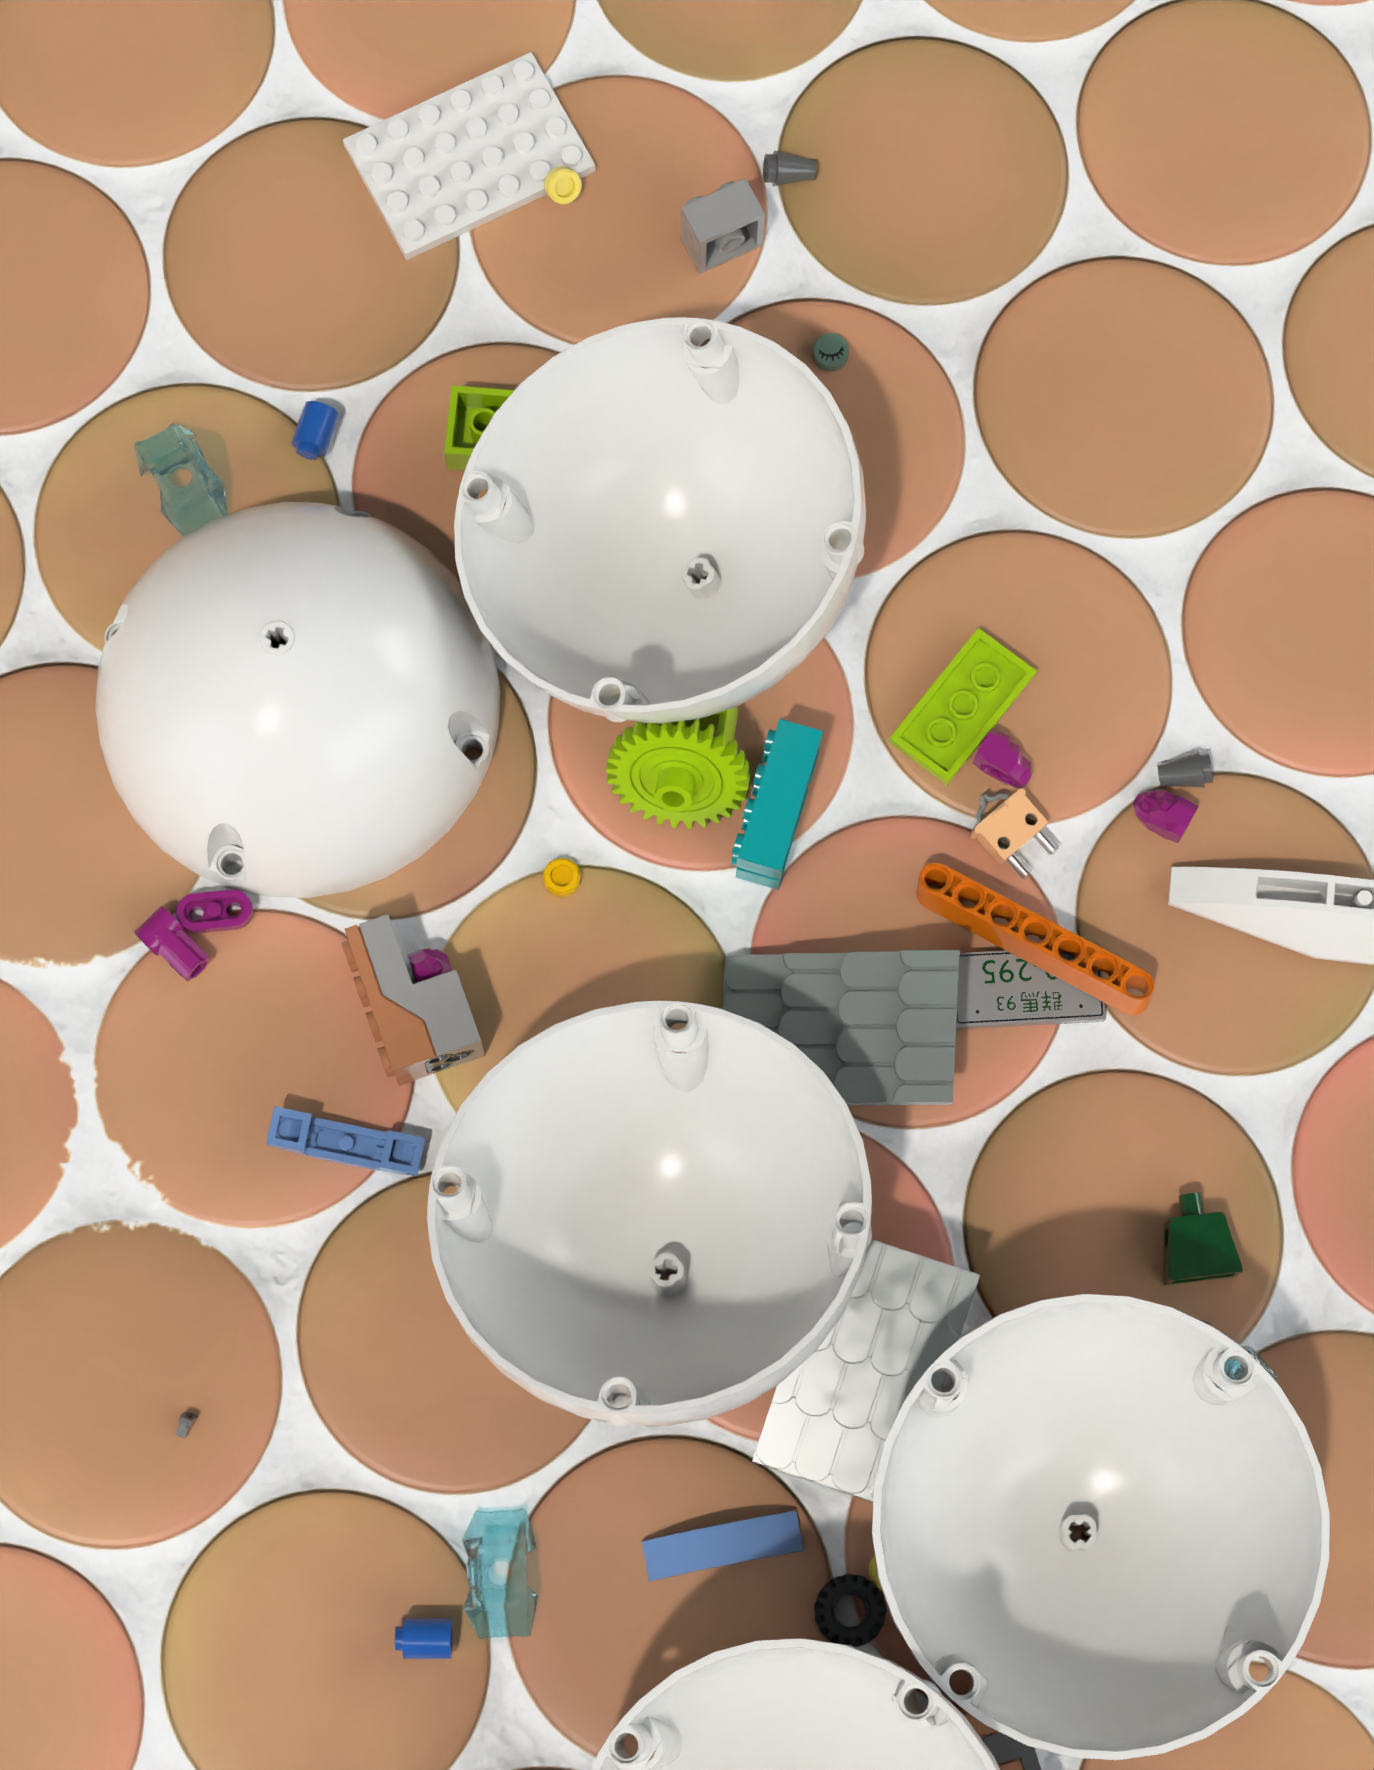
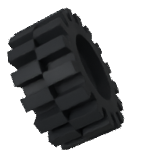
[814,1574,887,1647]

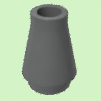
[763,150,816,186]
[1157,751,1213,788]

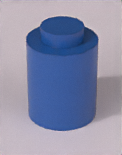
[291,401,339,460]
[395,1618,453,1659]

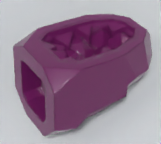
[973,728,1032,789]
[1133,790,1199,843]
[407,948,452,983]

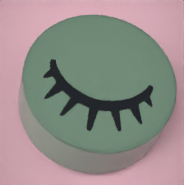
[813,333,849,372]

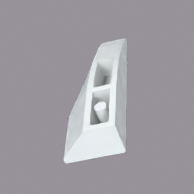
[1168,867,1374,965]

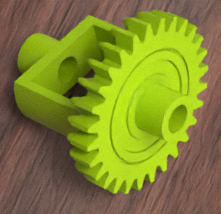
[606,707,750,829]

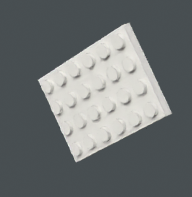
[343,52,596,261]

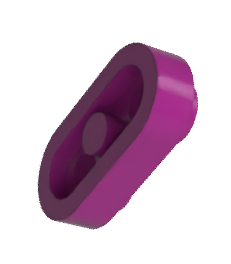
[176,890,253,933]

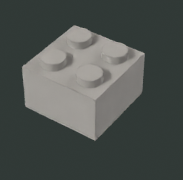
[680,178,765,274]

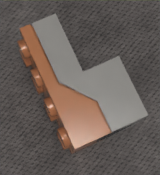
[341,914,485,1086]

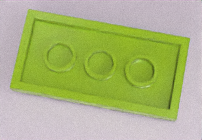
[888,628,1037,786]

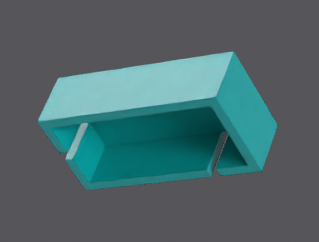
[731,719,823,890]

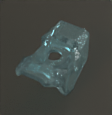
[134,423,227,537]
[461,1508,538,1639]

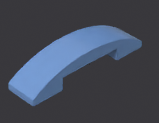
[266,1106,425,1176]
[642,1511,804,1581]

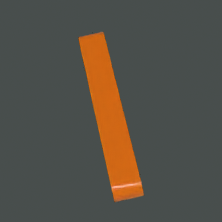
[916,863,1155,1015]

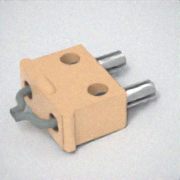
[970,789,1059,879]

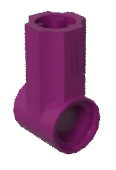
[134,906,211,982]

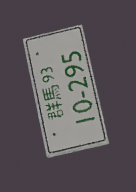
[956,945,1106,1030]

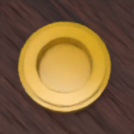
[543,858,581,898]

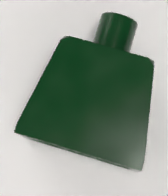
[1163,1192,1243,1285]

